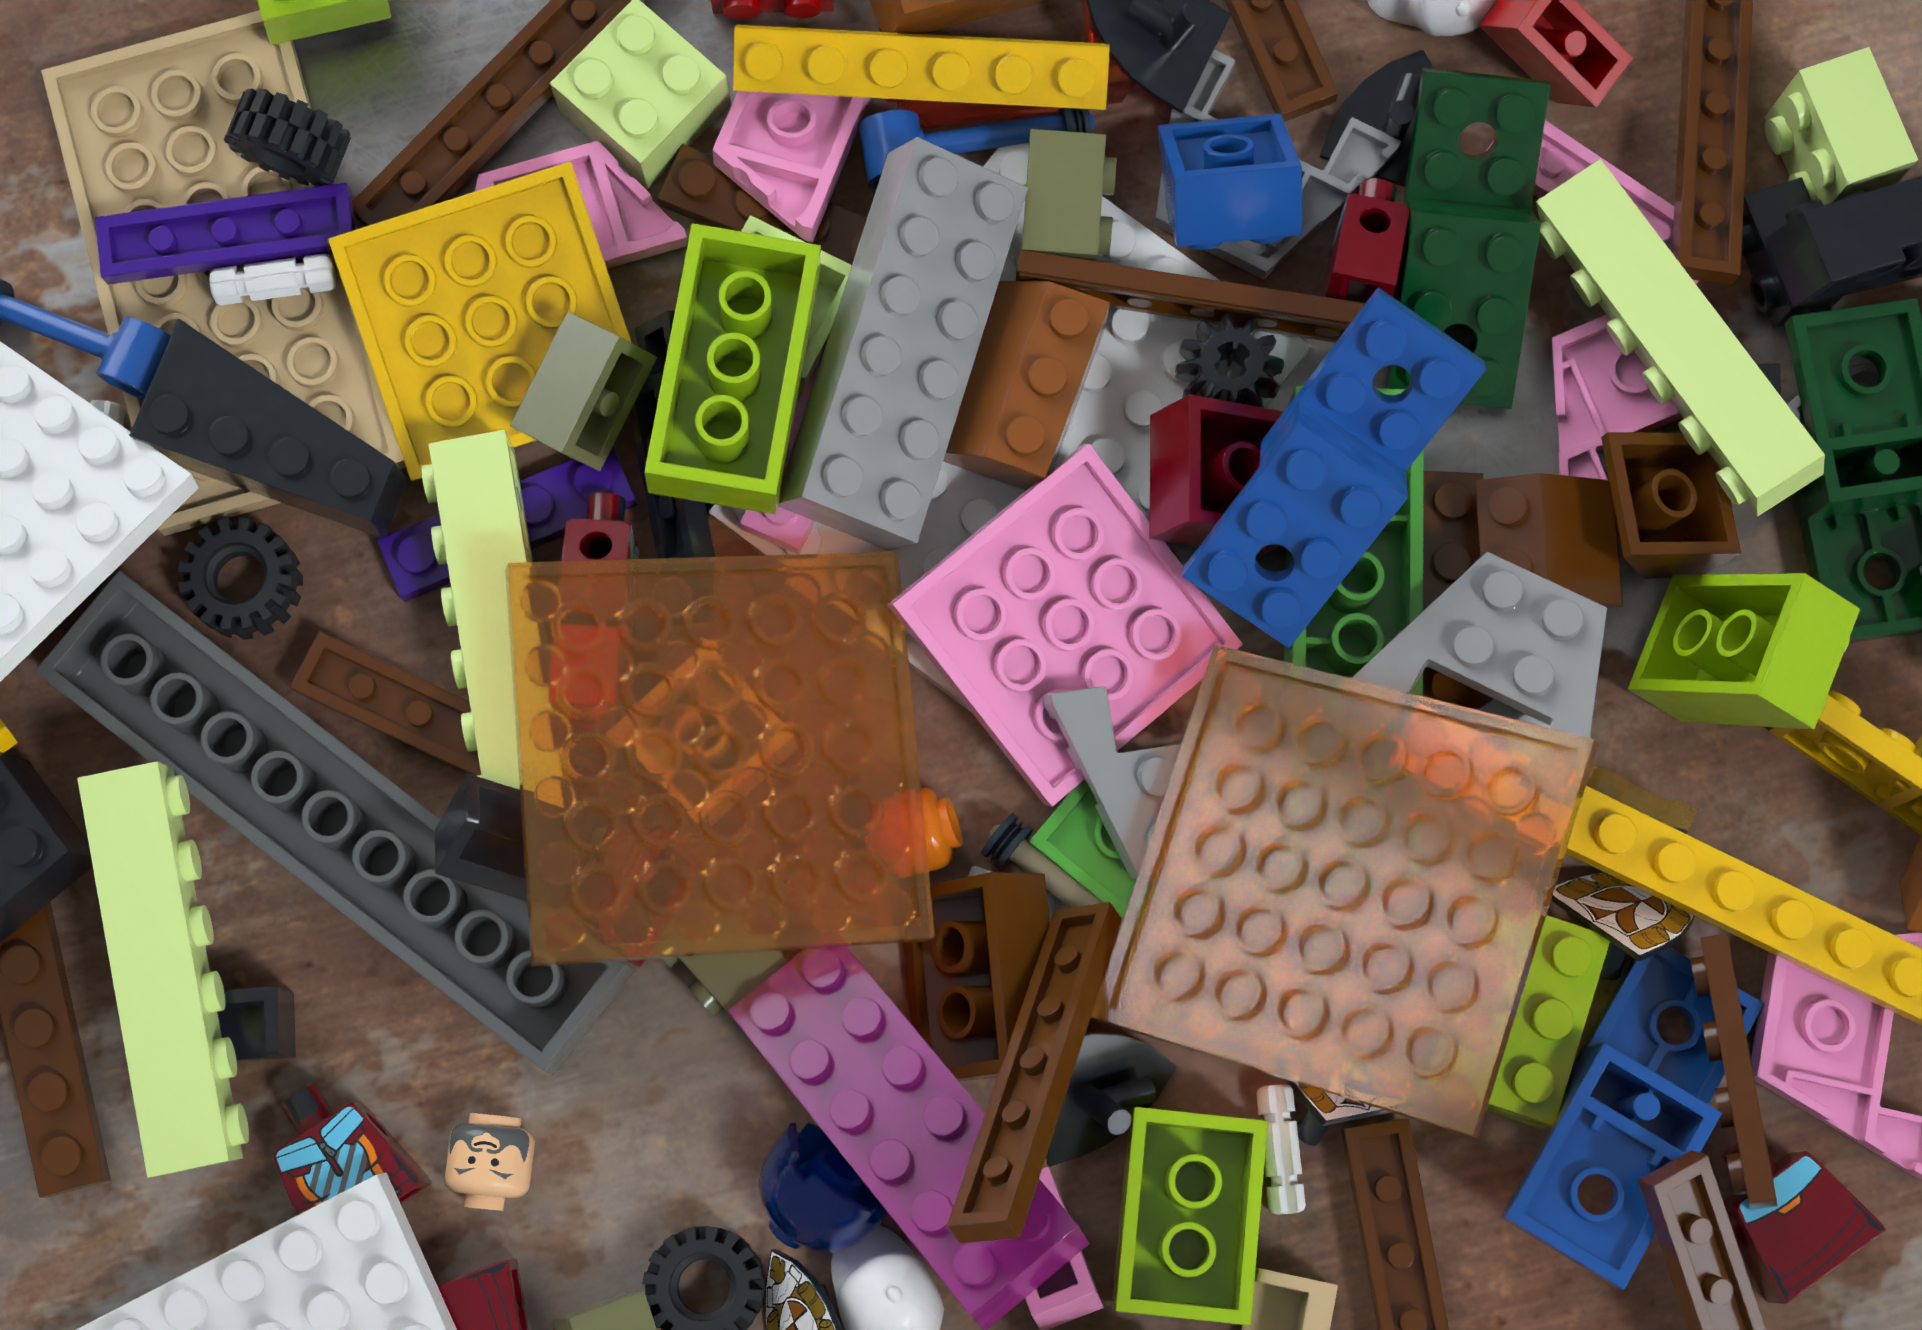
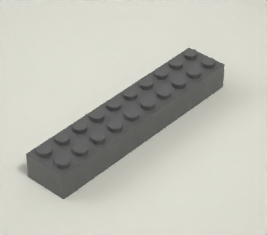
[35,570,634,1075]

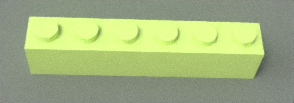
[1536,159,1825,517]
[421,430,574,806]
[77,761,249,1178]

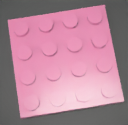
[888,443,1243,807]

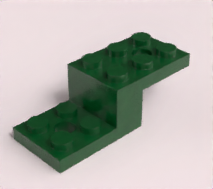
[1385,68,1551,409]
[1784,298,1922,643]

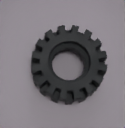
[224,88,351,187]
[177,517,303,640]
[642,1226,765,1330]

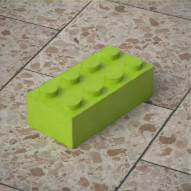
[644,223,821,515]

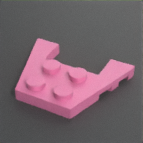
[1552,314,1683,480]
[1751,932,1922,1179]

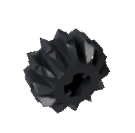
[1175,313,1284,408]

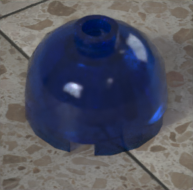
[758,1122,888,1253]

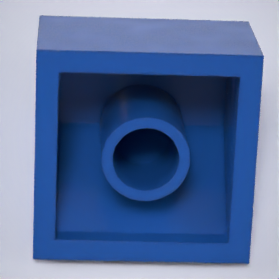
[1158,114,1302,250]

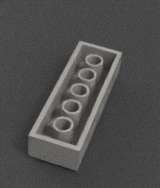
[778,137,1028,550]

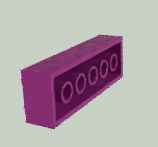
[728,928,1089,1330]

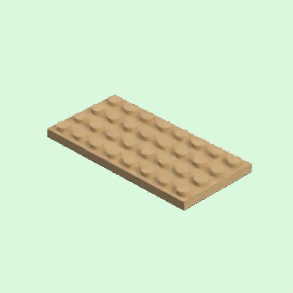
[41,10,406,536]

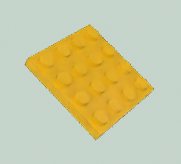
[328,161,632,481]

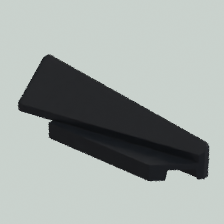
[630,310,716,627]

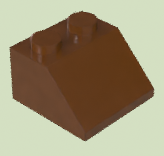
[1601,432,1741,579]
[1475,473,1623,608]

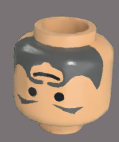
[444,1113,535,1211]

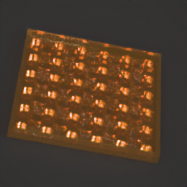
[505,552,935,967]
[1091,645,1598,1139]

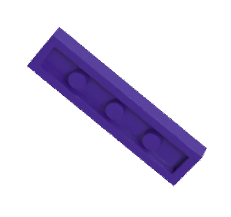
[95,183,356,285]
[377,447,638,602]

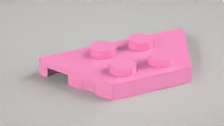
[712,91,871,243]
[475,140,688,269]

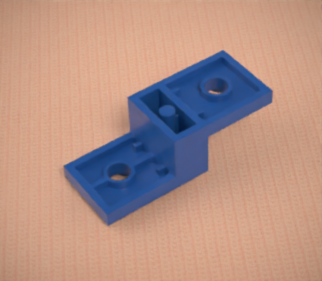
[1182,288,1486,648]
[1500,947,1765,1290]

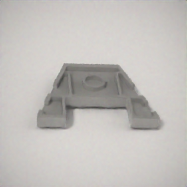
[1154,49,1401,280]
[1342,552,1607,812]
[1043,660,1287,880]

